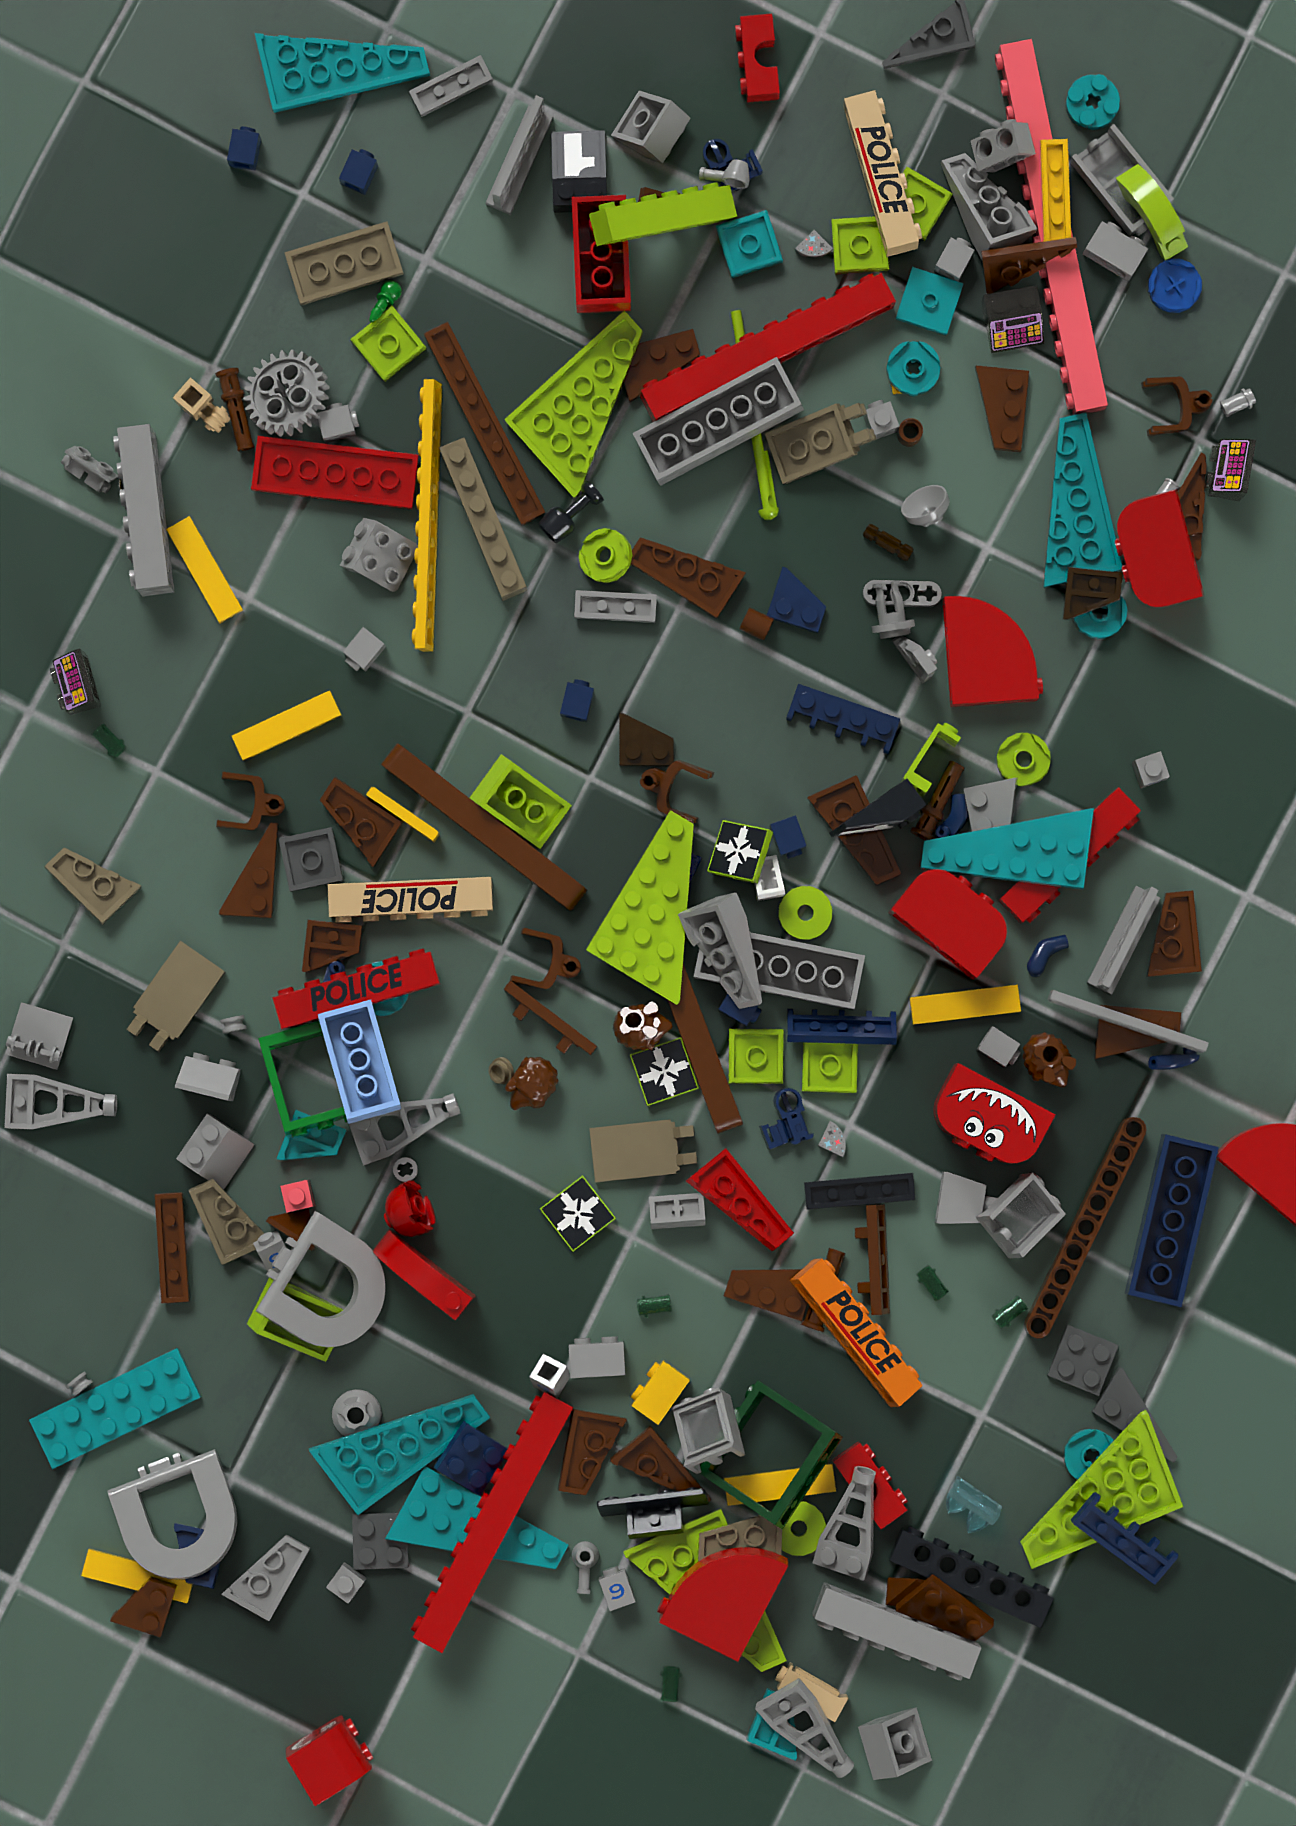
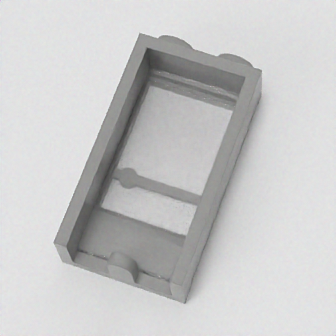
[1069,124,1174,237]

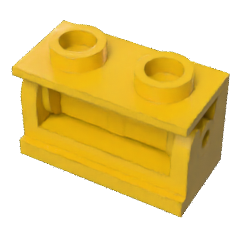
[630,1360,690,1425]

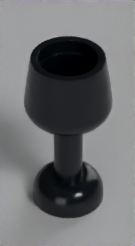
[538,480,604,544]

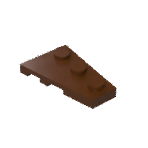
[624,329,700,403]
[975,365,1029,452]
[320,777,404,867]
[1146,890,1202,977]
[1094,1005,1181,1059]
[723,1269,807,1321]
[558,1409,627,1495]
[896,1574,994,1641]

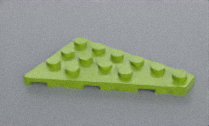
[586,810,694,1005]

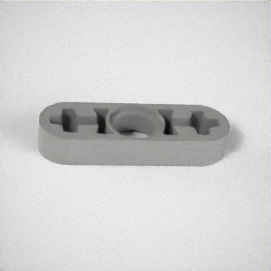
[862,580,942,607]

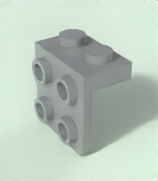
[340,518,418,592]

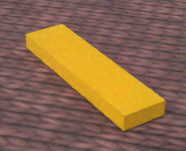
[1040,139,1071,242]
[166,516,243,623]
[232,690,342,761]
[909,985,1021,1025]
[724,1464,836,1506]
[81,1548,193,1603]

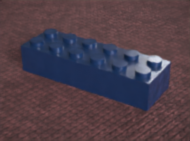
[1124,1134,1219,1307]

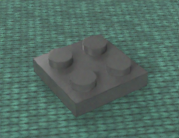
[279,827,343,892]
[1047,1325,1119,1396]
[352,1512,409,1570]

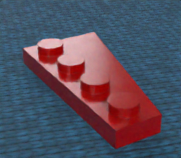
[686,1148,794,1251]

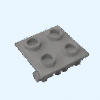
[5,1002,73,1070]

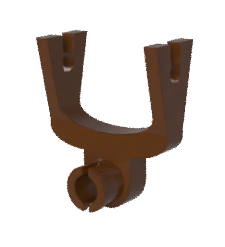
[1141,376,1213,436]
[640,760,715,824]
[216,772,285,831]
[510,928,581,989]

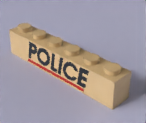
[843,90,922,257]
[328,877,493,923]

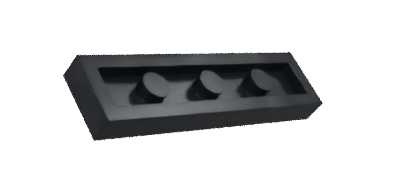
[804,1173,915,1210]

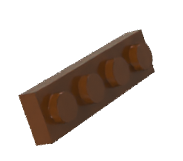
[155,1192,190,1303]

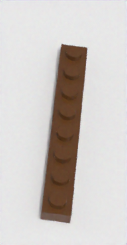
[424,322,546,526]

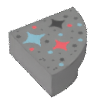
[795,230,833,257]
[818,1121,846,1157]

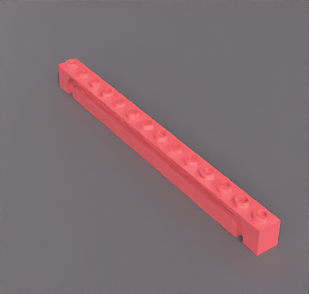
[995,39,1108,415]

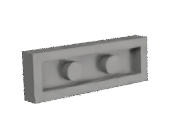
[409,55,493,117]
[574,590,657,623]

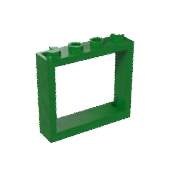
[258,1021,348,1137]

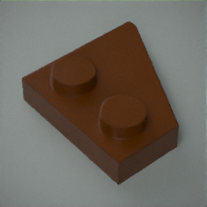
[302,920,362,972]
[110,1577,177,1637]

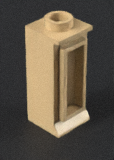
[775,1662,848,1722]

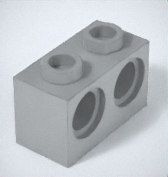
[971,119,1036,172]

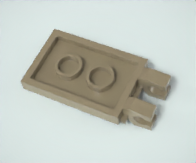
[765,403,876,484]
[127,941,225,1052]
[589,1119,697,1182]

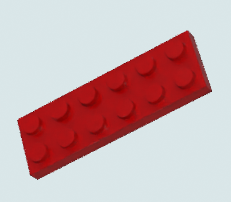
[251,436,419,510]

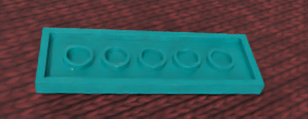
[29,1348,202,1469]

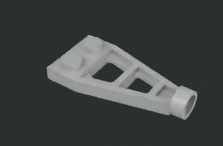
[5,1074,117,1129]
[349,1093,461,1166]
[813,1466,876,1581]
[755,1678,854,1778]

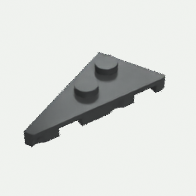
[882,0,975,69]
[1091,1367,1177,1463]

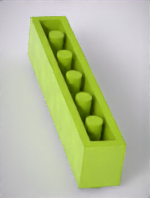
[589,182,737,246]

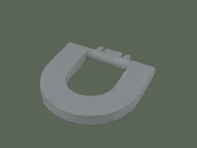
[256,1211,385,1347]
[107,1449,237,1580]

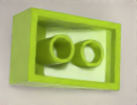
[470,754,572,849]
[247,1277,344,1362]

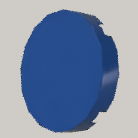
[1148,259,1202,313]

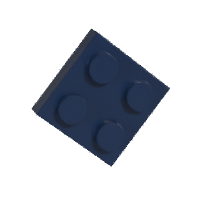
[434,1421,507,1496]

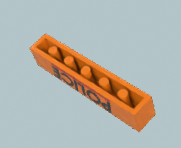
[790,1258,923,1407]

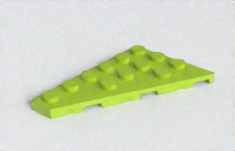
[504,311,643,498]
[1020,1410,1183,1569]
[623,1508,787,1672]

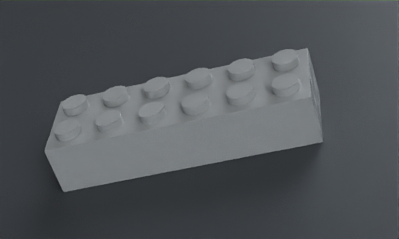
[633,357,804,486]
[113,424,175,596]
[693,932,865,1010]
[812,1582,981,1681]

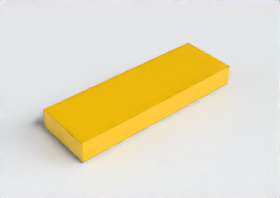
[366,787,439,843]

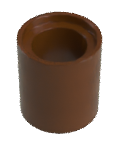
[897,418,923,447]
[739,607,774,641]

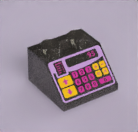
[981,285,1044,354]
[1205,439,1256,501]
[50,648,101,715]

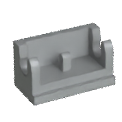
[649,1193,705,1229]

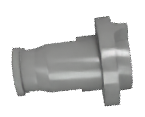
[871,580,915,639]

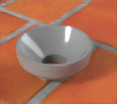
[901,485,950,527]
[332,1389,382,1436]

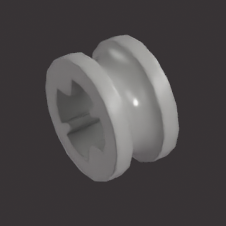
[220,1015,247,1034]
[393,1157,418,1182]
[65,1371,93,1397]

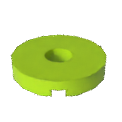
[579,528,632,583]
[996,733,1051,787]
[778,886,832,940]
[781,1501,826,1556]

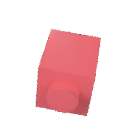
[280,1180,315,1213]

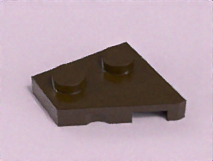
[1062,567,1123,620]
[619,713,674,766]

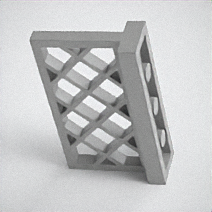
[486,95,553,215]
[1087,886,1160,995]

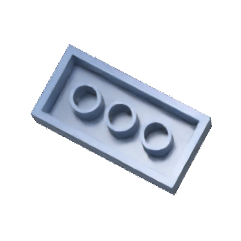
[318,1000,401,1124]

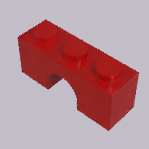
[735,14,780,102]
[832,1441,908,1529]

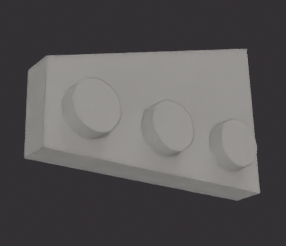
[891,636,937,684]
[221,1535,310,1621]

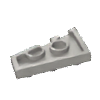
[964,778,1018,832]

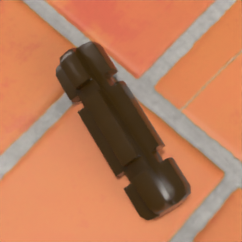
[863,524,914,561]

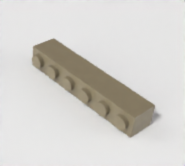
[439,438,527,601]

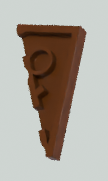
[981,237,1077,299]
[1178,453,1207,561]
[219,823,278,918]
[610,1425,712,1502]

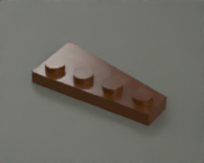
[631,537,746,619]
[807,775,901,885]

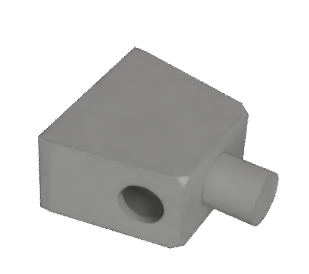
[935,1172,997,1224]

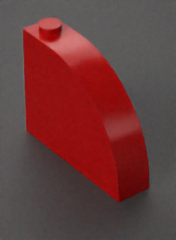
[942,596,1043,707]
[1216,1123,1296,1227]
[373,1229,475,1320]
[657,1547,788,1662]

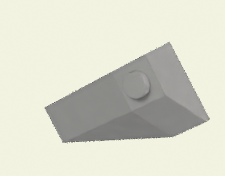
[941,153,1037,259]
[678,892,762,1009]

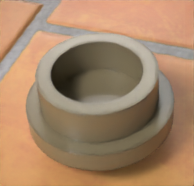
[489,1057,514,1084]

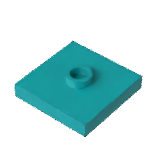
[715,210,783,278]
[895,267,964,336]

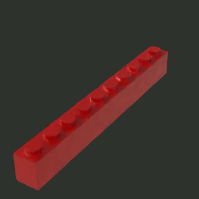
[640,273,896,422]
[411,1392,573,1653]

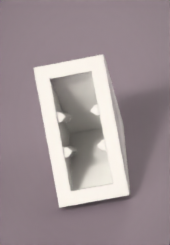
[754,855,785,901]

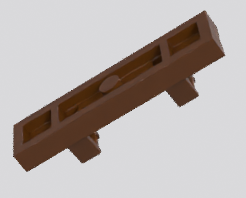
[504,981,597,1055]
[855,1204,890,1315]

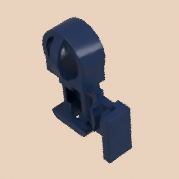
[703,139,763,191]
[759,1088,814,1149]

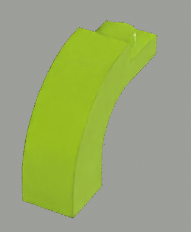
[1116,164,1188,260]

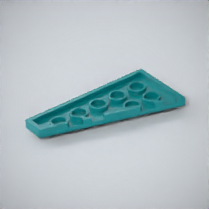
[254,33,430,113]
[1043,412,1122,588]
[921,808,1094,890]
[309,1394,490,1515]
[385,1466,568,1569]

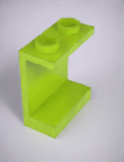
[900,723,961,797]

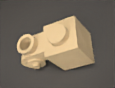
[173,377,230,433]

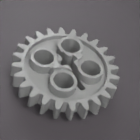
[243,350,330,437]

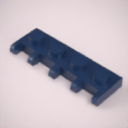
[786,684,900,755]
[787,1008,897,1045]
[1071,1492,1178,1585]

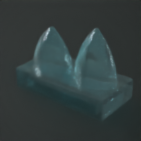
[946,1475,1003,1533]

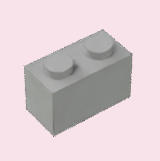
[1083,221,1148,282]
[569,1336,625,1378]

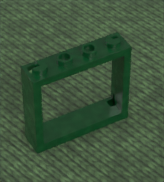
[700,1380,843,1529]

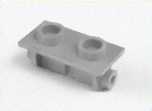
[61,446,118,494]

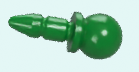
[369,280,402,323]

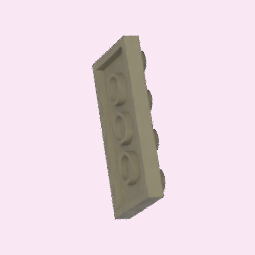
[284,221,404,305]

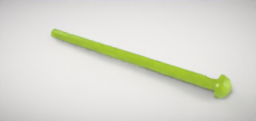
[731,310,779,520]

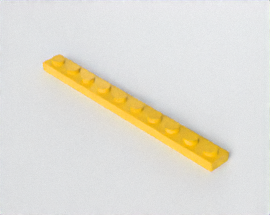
[412,379,442,652]

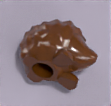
[613,1002,673,1051]
[1023,1032,1076,1088]
[504,1057,559,1110]

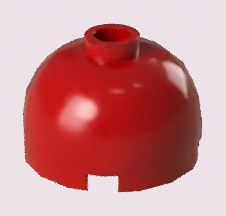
[384,1180,435,1236]

